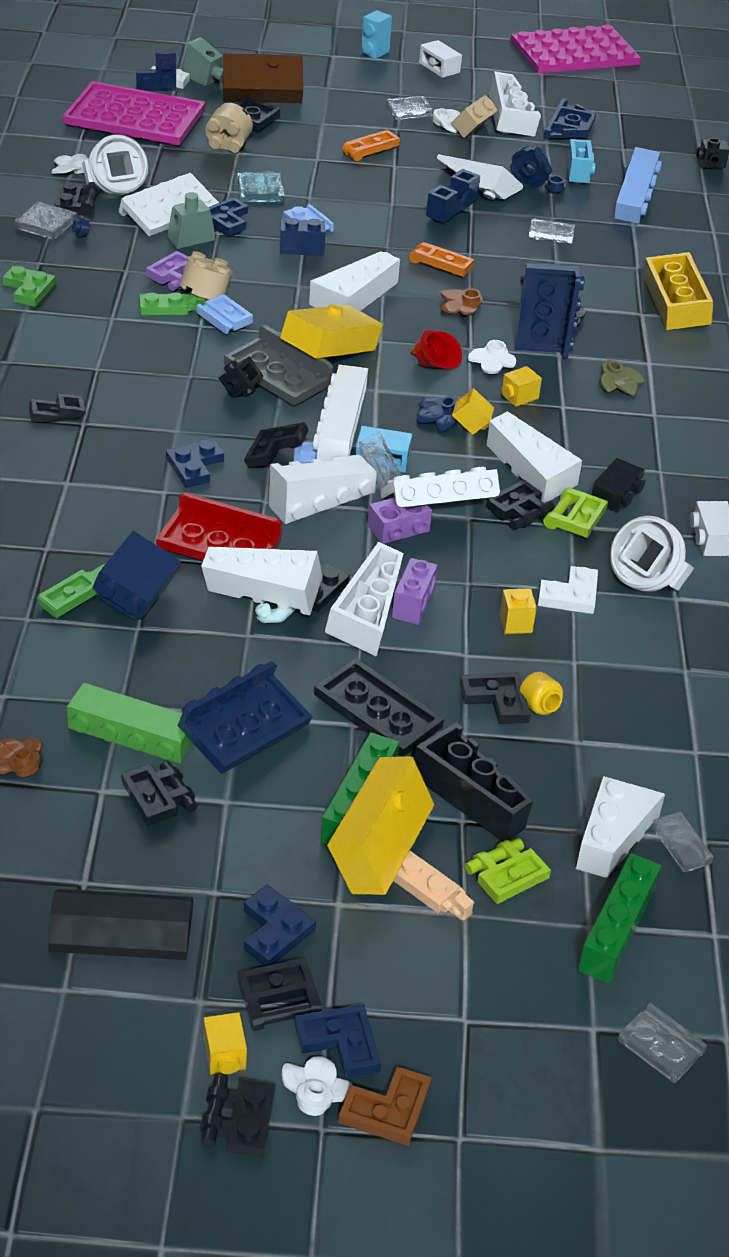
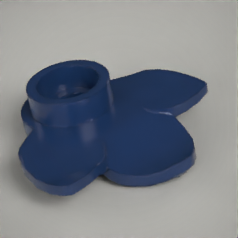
[416,396,458,433]

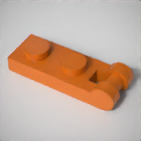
[342,130,400,162]
[408,242,475,277]

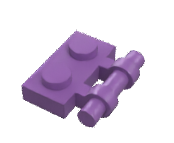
[146,251,188,291]

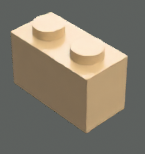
[451,94,498,138]

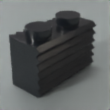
[591,457,646,513]

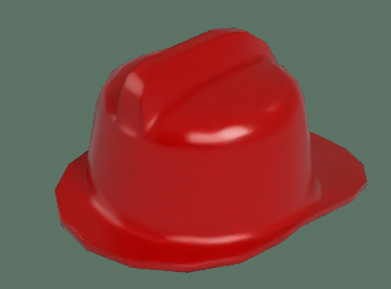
[410,330,462,369]

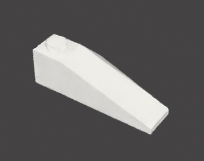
[437,154,523,200]

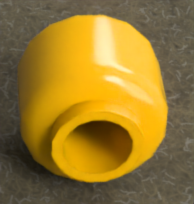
[520,672,563,716]

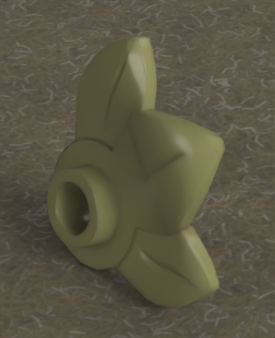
[600,360,644,396]

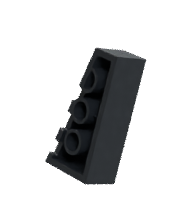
[414,722,533,841]

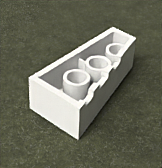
[489,71,541,137]
[309,251,400,311]
[487,411,582,503]
[269,455,377,524]
[325,542,404,656]
[201,547,323,615]

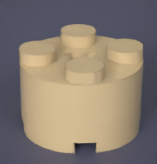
[205,103,253,153]
[180,251,233,299]

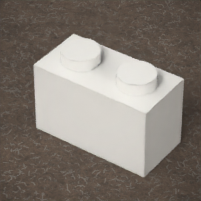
[419,40,462,78]
[690,501,729,556]

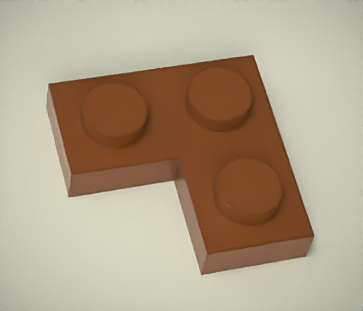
[338,1067,432,1146]

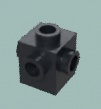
[696,138,729,169]
[218,356,264,398]

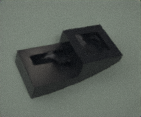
[29,393,86,422]

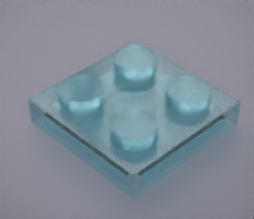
[237,171,284,202]

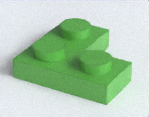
[3,266,56,307]

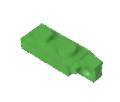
[140,292,205,315]
[37,564,105,618]

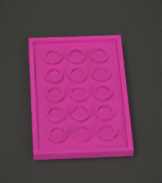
[510,24,641,73]
[63,81,206,146]

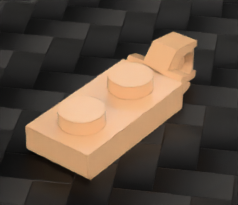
[393,851,474,922]

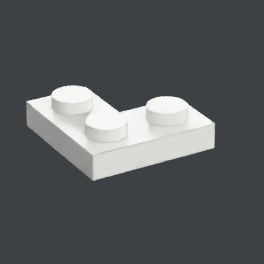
[538,566,598,614]

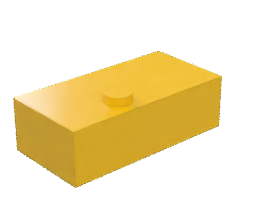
[645,252,713,330]
[280,304,383,359]
[327,756,434,895]

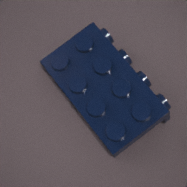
[514,263,585,359]
[178,661,313,774]

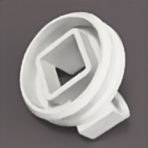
[82,135,149,196]
[610,516,694,592]

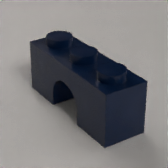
[426,169,481,223]

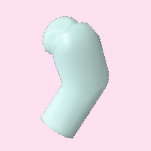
[255,603,297,623]

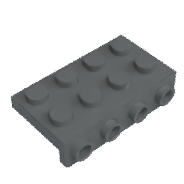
[224,325,333,406]

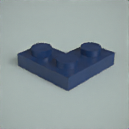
[136,50,176,91]
[208,197,248,236]
[166,439,224,488]
[244,884,316,966]
[294,1004,381,1078]

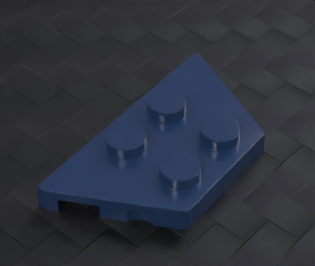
[544,98,597,138]

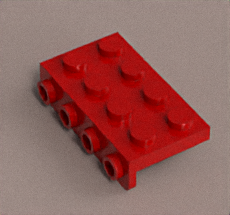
[156,492,282,561]

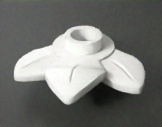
[432,108,461,133]
[51,154,89,174]
[468,340,516,374]
[281,1056,352,1116]

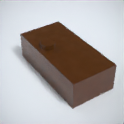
[223,53,304,103]

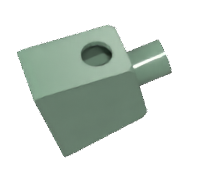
[183,37,223,86]
[167,192,215,249]

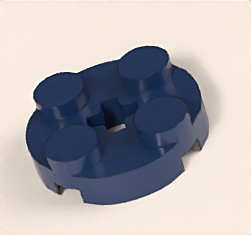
[510,145,552,188]

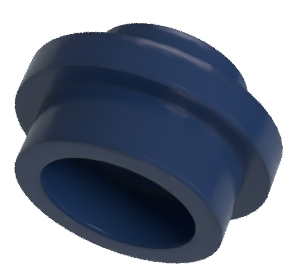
[545,175,566,194]
[72,215,90,238]

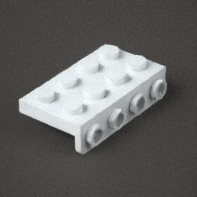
[119,173,219,236]
[380,467,500,508]

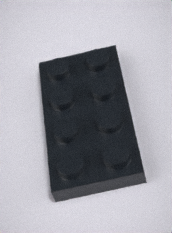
[314,658,444,757]

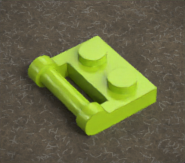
[543,488,608,538]

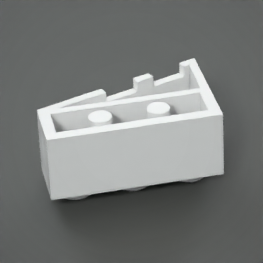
[576,776,665,878]

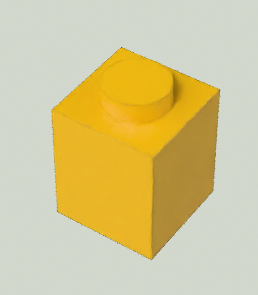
[501,366,542,407]
[452,388,494,435]
[499,588,537,634]
[203,1012,247,1075]

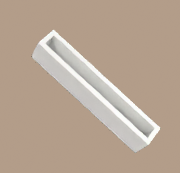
[313,365,368,461]

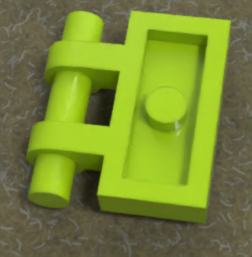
[464,838,551,904]

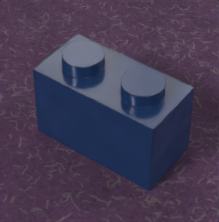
[280,218,326,256]

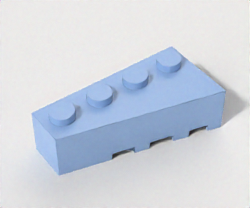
[614,147,662,224]

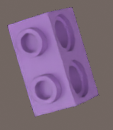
[367,498,432,544]
[392,558,438,625]

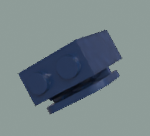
[92,530,181,620]

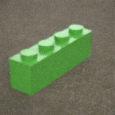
[67,683,193,764]

